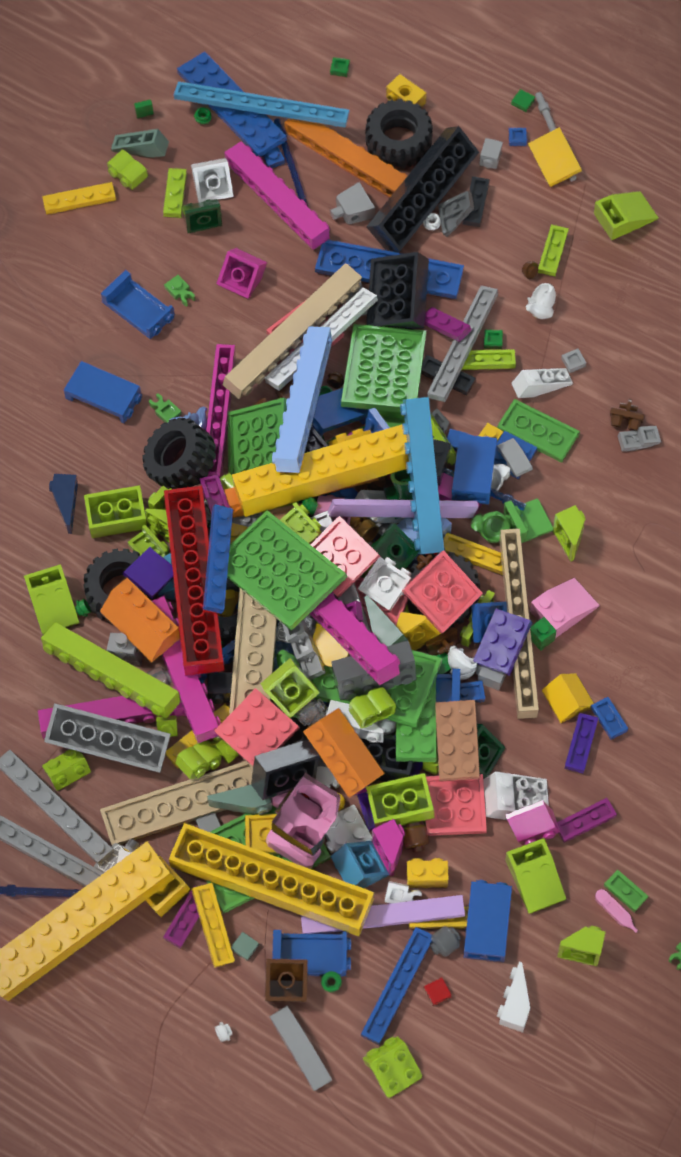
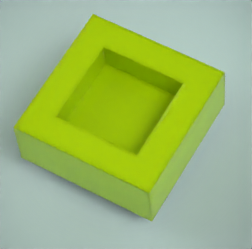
[156,715,178,737]

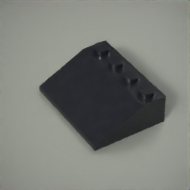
[366,252,429,330]

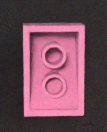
[530,578,599,639]

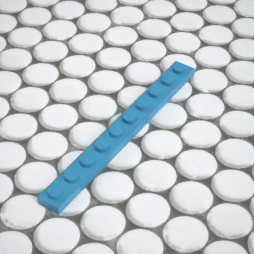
[174,81,349,128]

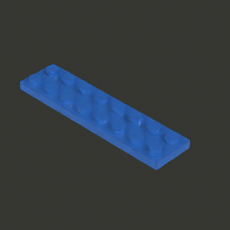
[177,51,287,157]
[315,240,464,299]

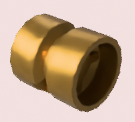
[349,517,379,544]

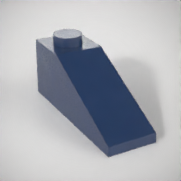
[49,474,78,534]

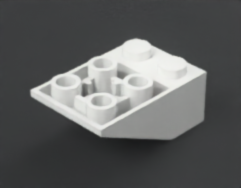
[483,772,549,819]

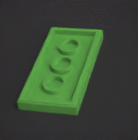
[497,399,580,463]

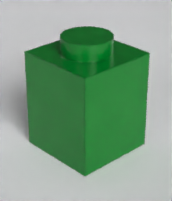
[530,617,557,651]

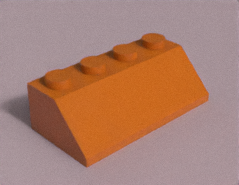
[100,578,180,663]
[303,708,385,798]

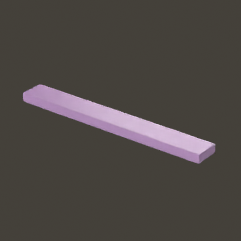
[328,499,479,518]
[301,895,465,934]

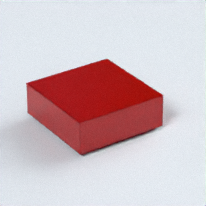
[424,978,452,1006]

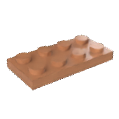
[435,700,480,781]

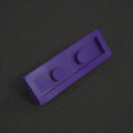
[564,713,598,774]

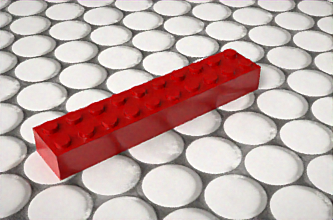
[164,486,225,676]

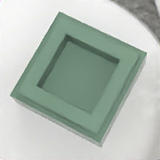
[231,932,259,961]

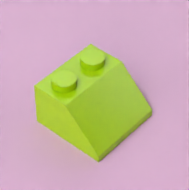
[553,505,586,562]
[557,926,606,967]

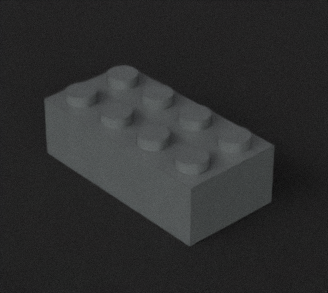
[331,641,416,700]

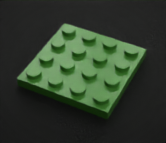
[228,398,287,475]

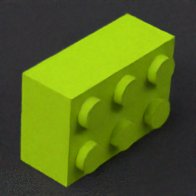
[84,485,147,538]
[366,773,435,828]

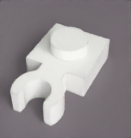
[384,881,422,904]

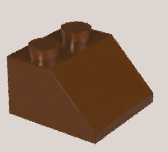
[265,959,308,1002]

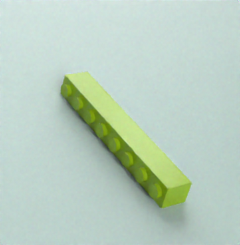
[41,622,181,719]

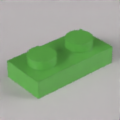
[604,870,648,913]

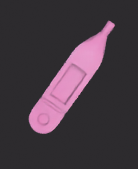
[595,890,638,933]

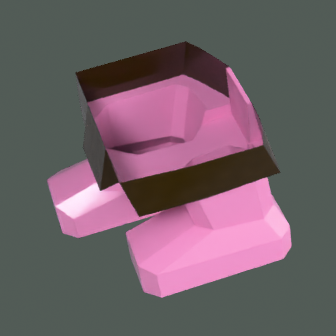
[266,773,340,869]

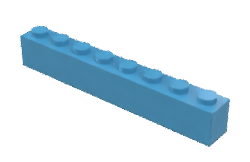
[400,397,444,554]

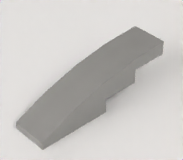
[282,619,326,680]
[269,1006,332,1091]

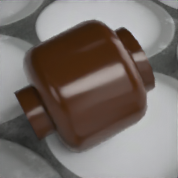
[403,822,429,853]

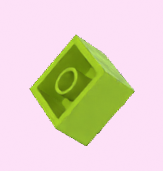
[260,658,320,718]

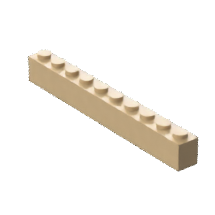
[223,263,362,399]
[499,529,539,719]

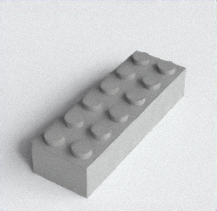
[44,703,171,772]

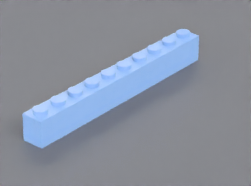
[272,327,332,473]

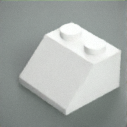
[191,158,234,202]

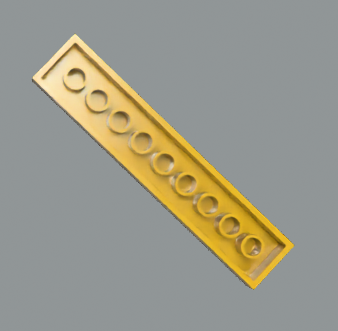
[232,425,409,517]
[169,823,374,936]
[0,842,175,1001]

